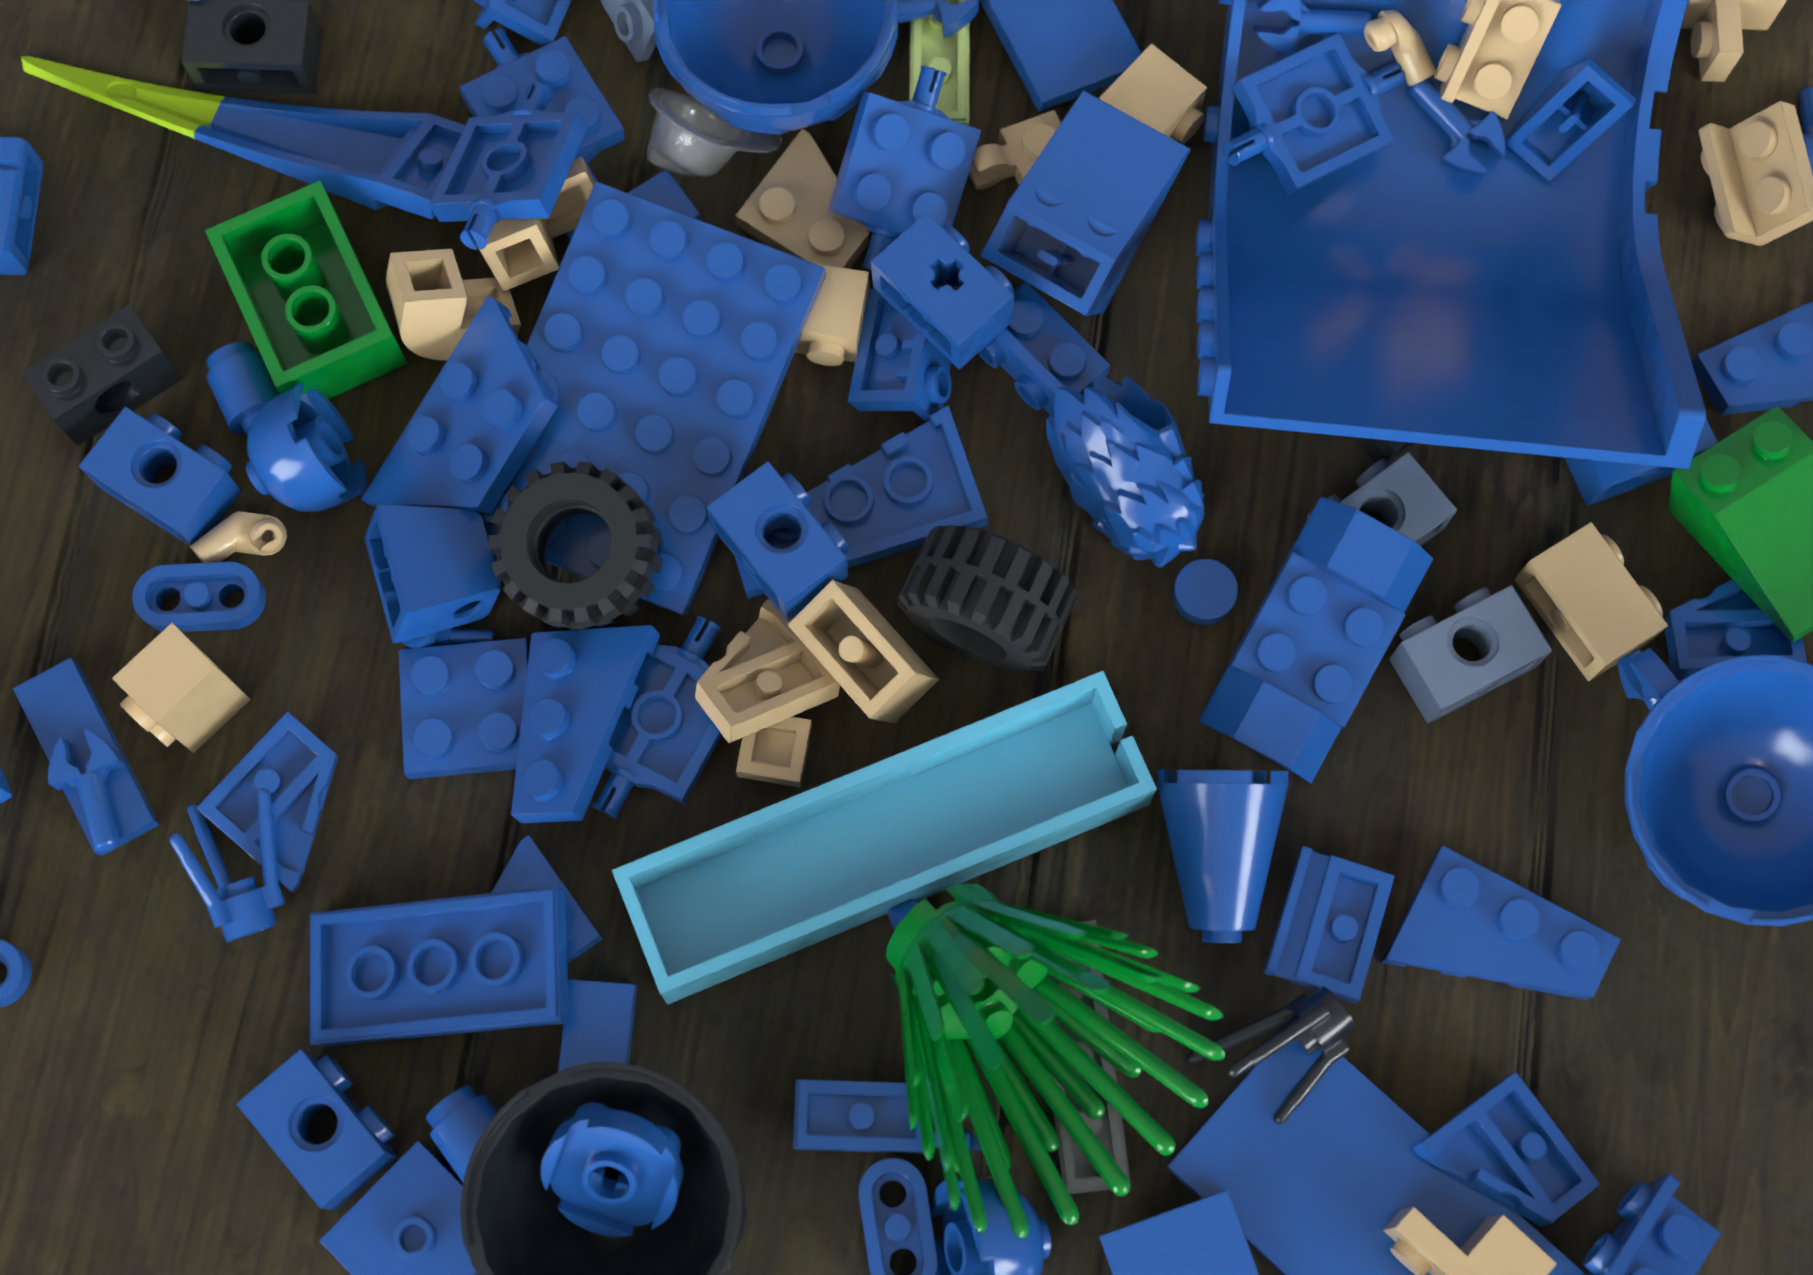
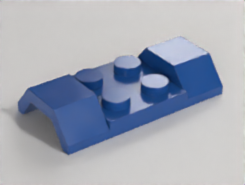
[1197,497,1433,783]

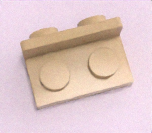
[1434,0,1562,119]
[1699,101,1813,246]

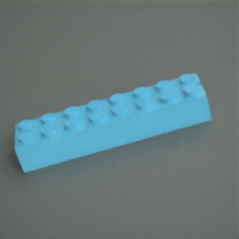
[612,671,1157,1004]

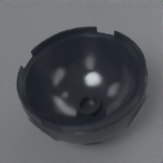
[460,1062,747,1275]

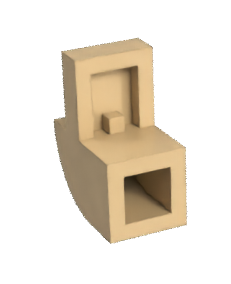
[1681,0,1787,82]
[478,157,595,291]
[386,249,521,361]
[1383,1207,1557,1275]

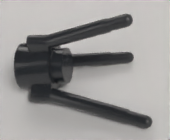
[1187,986,1356,1124]

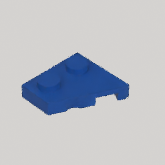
[1664,579,1807,679]
[196,711,338,893]
[1412,1072,1600,1227]

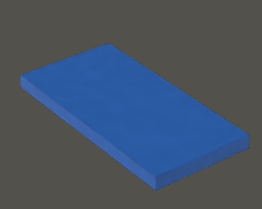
[1165,1041,1586,1275]

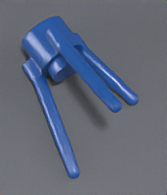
[169,788,286,942]

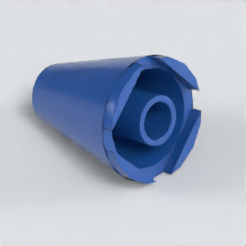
[1157,770,1289,943]

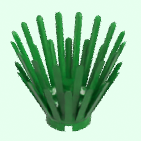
[886,884,1225,1238]

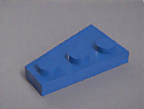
[1381,845,1621,1000]

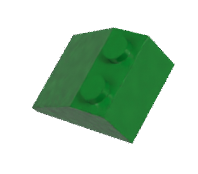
[1668,406,1813,643]

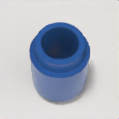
[206,342,279,436]
[426,1085,498,1182]

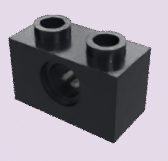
[181,0,323,94]
[21,304,183,446]

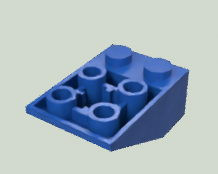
[981,91,1191,316]

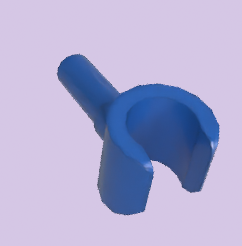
[402,628,494,649]

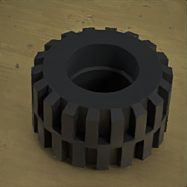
[489,461,663,630]
[897,525,1077,672]

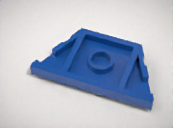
[361,295,558,514]

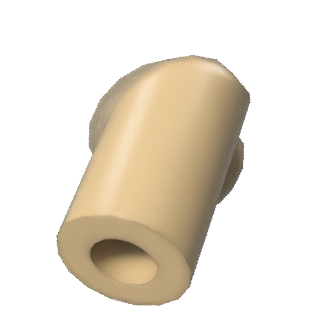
[1364,9,1436,86]
[190,511,287,563]

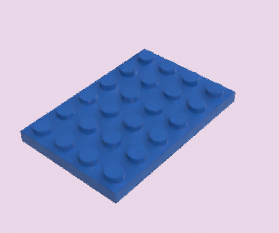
[480,181,827,617]

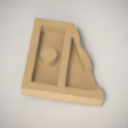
[735,128,870,269]
[695,599,840,743]

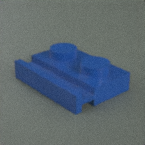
[1263,846,1395,1004]

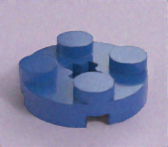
[541,1102,684,1237]

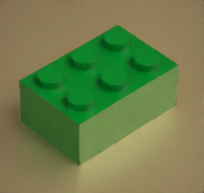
[205,180,408,399]

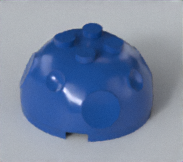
[653,0,898,134]
[1625,655,1813,926]

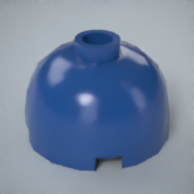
[246,383,368,512]
[930,1177,1051,1275]

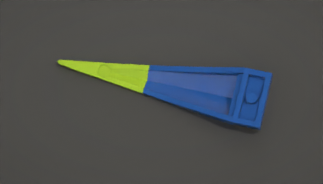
[21,56,466,220]

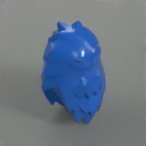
[1046,374,1205,567]

